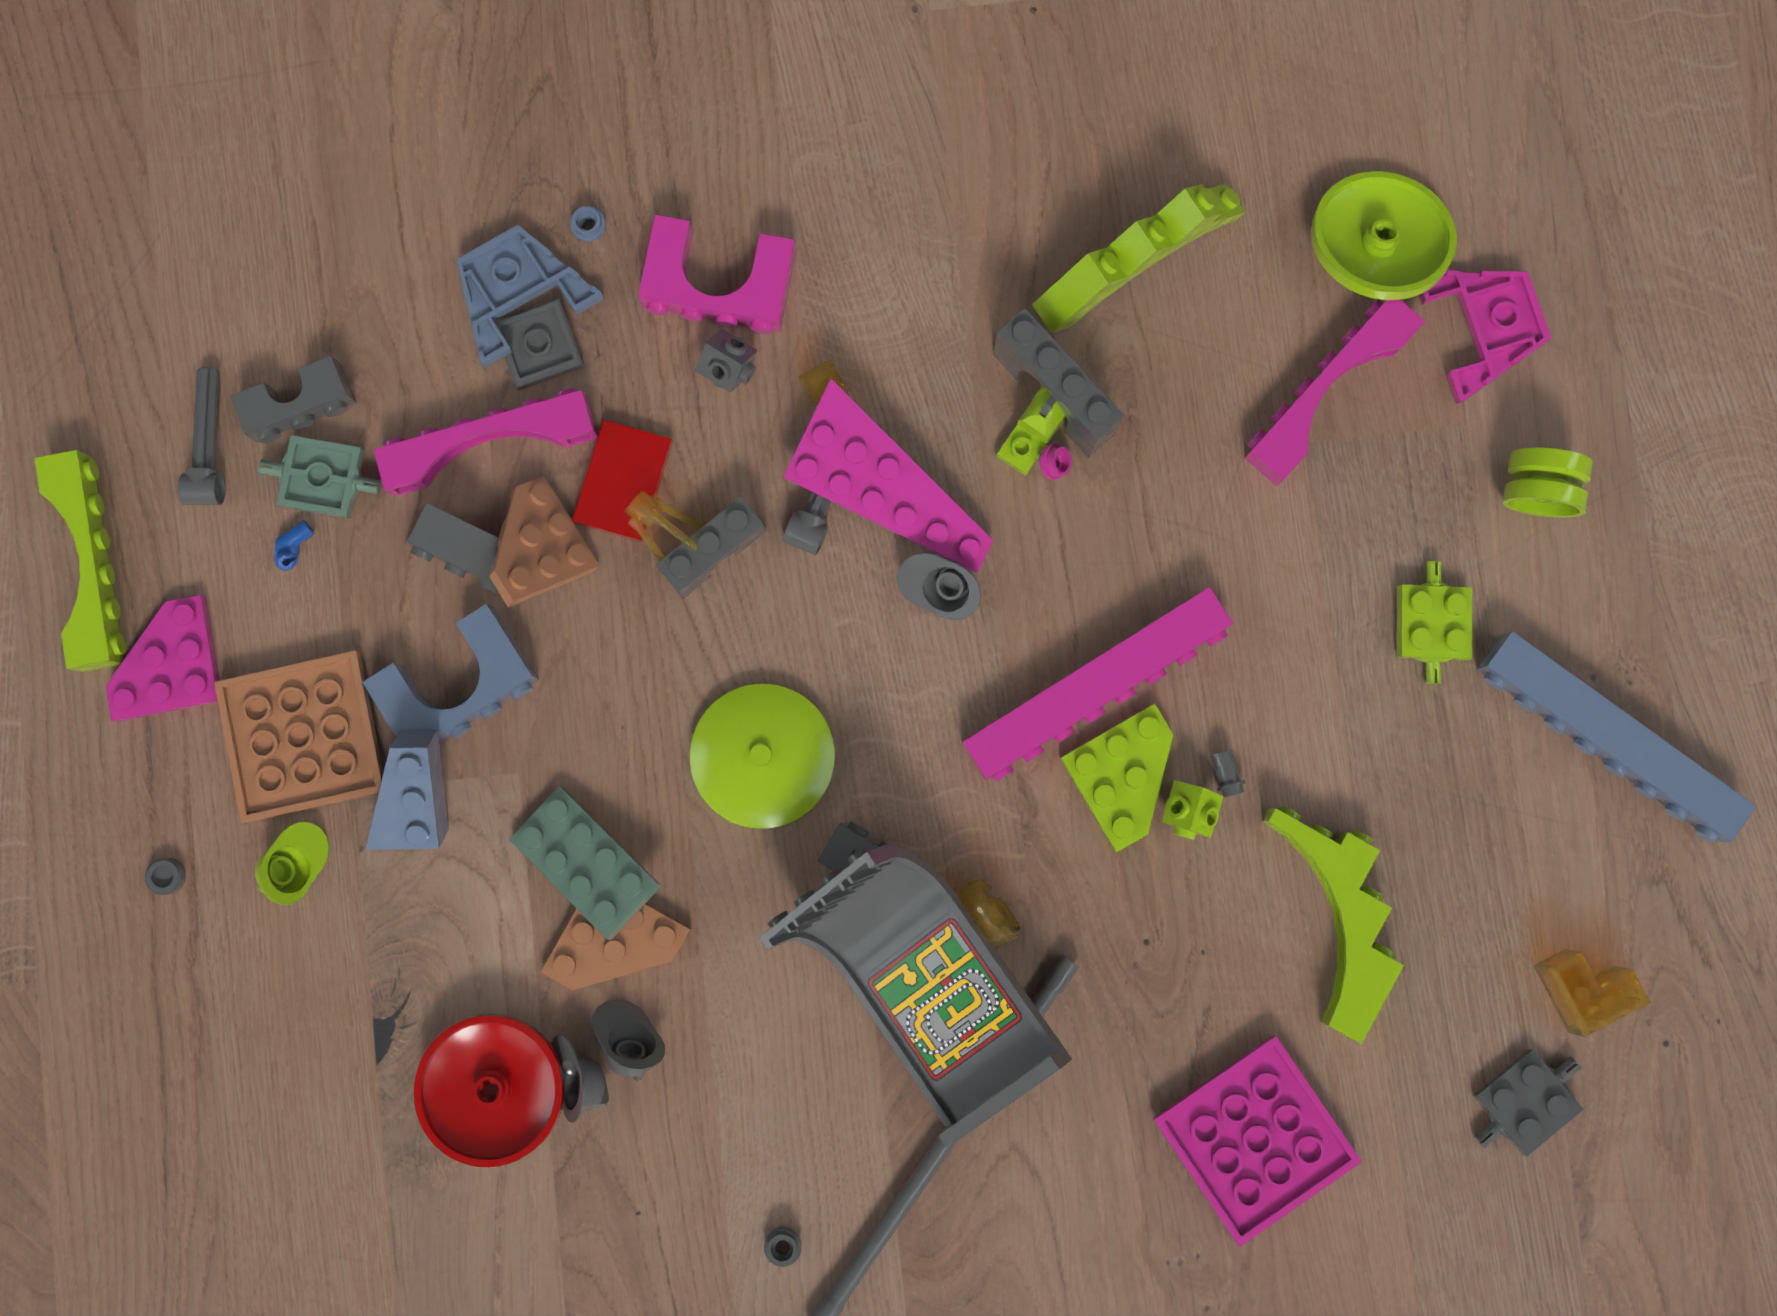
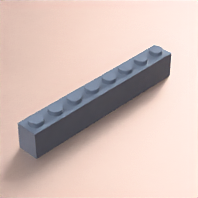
[1476,631,1757,844]

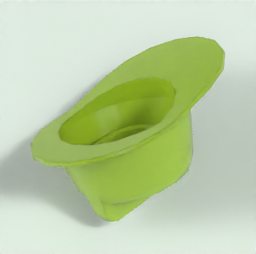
[255,822,329,905]

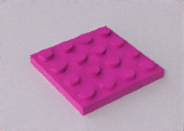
[1153,1035,1362,1247]

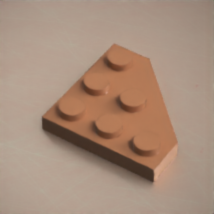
[489,476,600,608]
[540,903,691,991]

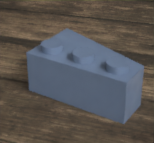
[365,730,449,850]

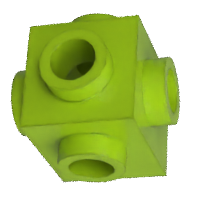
[1161,780,1224,840]

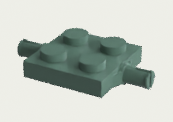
[258,435,382,519]

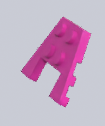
[1419,270,1551,405]

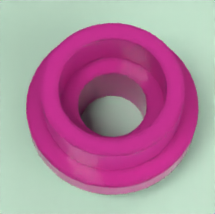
[1039,443,1072,480]

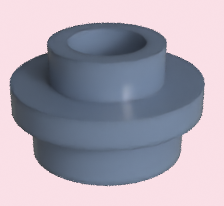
[570,206,606,242]

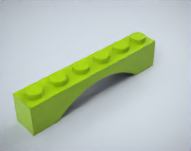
[34,450,126,672]

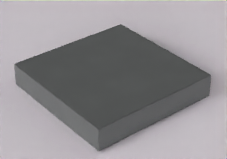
[494,299,585,391]

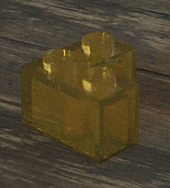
[1533,949,1651,1037]

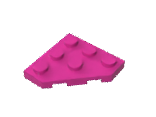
[106,595,220,722]

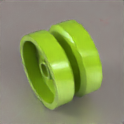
[1503,447,1593,518]

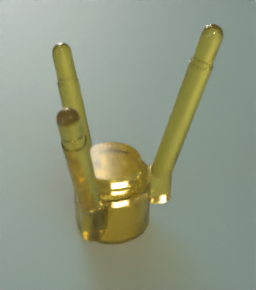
[625,490,704,562]

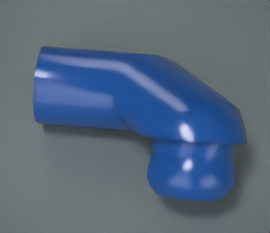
[274,520,314,571]

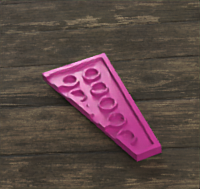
[783,379,993,573]

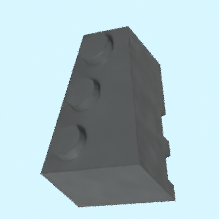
[405,503,499,594]

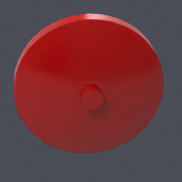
[413,1014,565,1168]

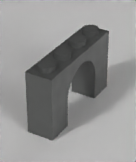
[993,308,1125,458]

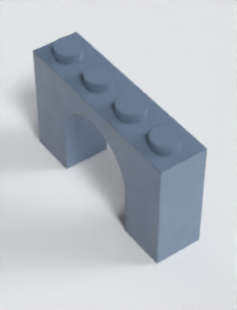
[362,604,539,749]

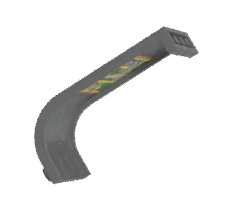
[759,845,1072,1148]

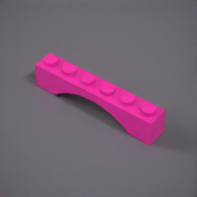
[1245,299,1425,486]
[373,388,598,497]

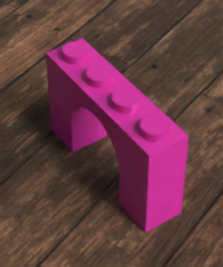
[638,215,797,334]

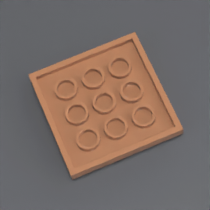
[214,650,384,824]

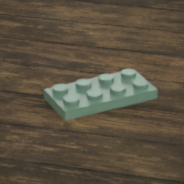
[509,786,662,940]

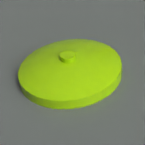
[1311,171,1457,300]
[690,684,835,829]

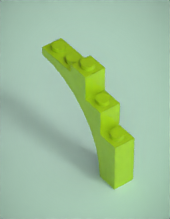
[1032,184,1245,334]
[1262,806,1404,1044]

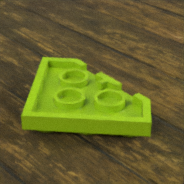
[1060,704,1173,853]

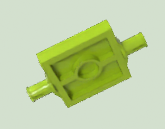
[1396,561,1472,685]

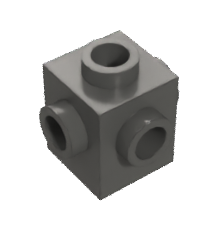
[695,329,758,392]

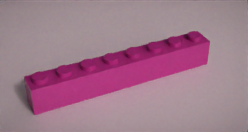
[962,587,1234,782]

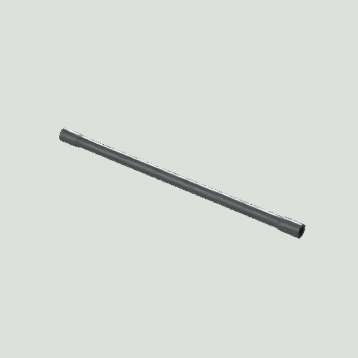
[811,954,1079,1316]

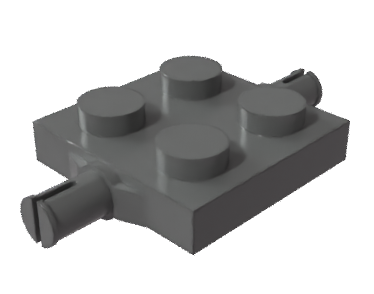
[1473,1049,1584,1157]

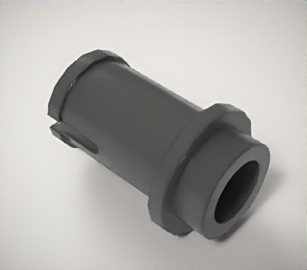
[1210,750,1246,798]

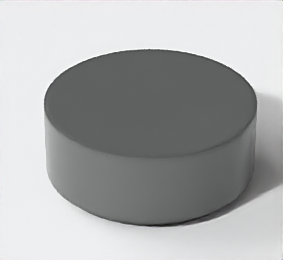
[145,858,186,895]

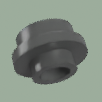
[764,1228,801,1267]

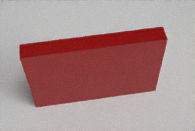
[572,419,673,542]

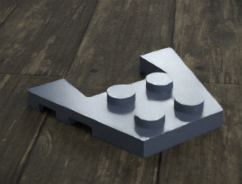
[456,225,603,368]

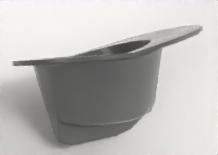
[897,552,981,620]
[591,999,665,1081]
[551,1034,609,1123]

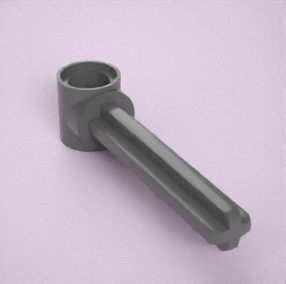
[178,367,226,505]
[783,492,831,555]

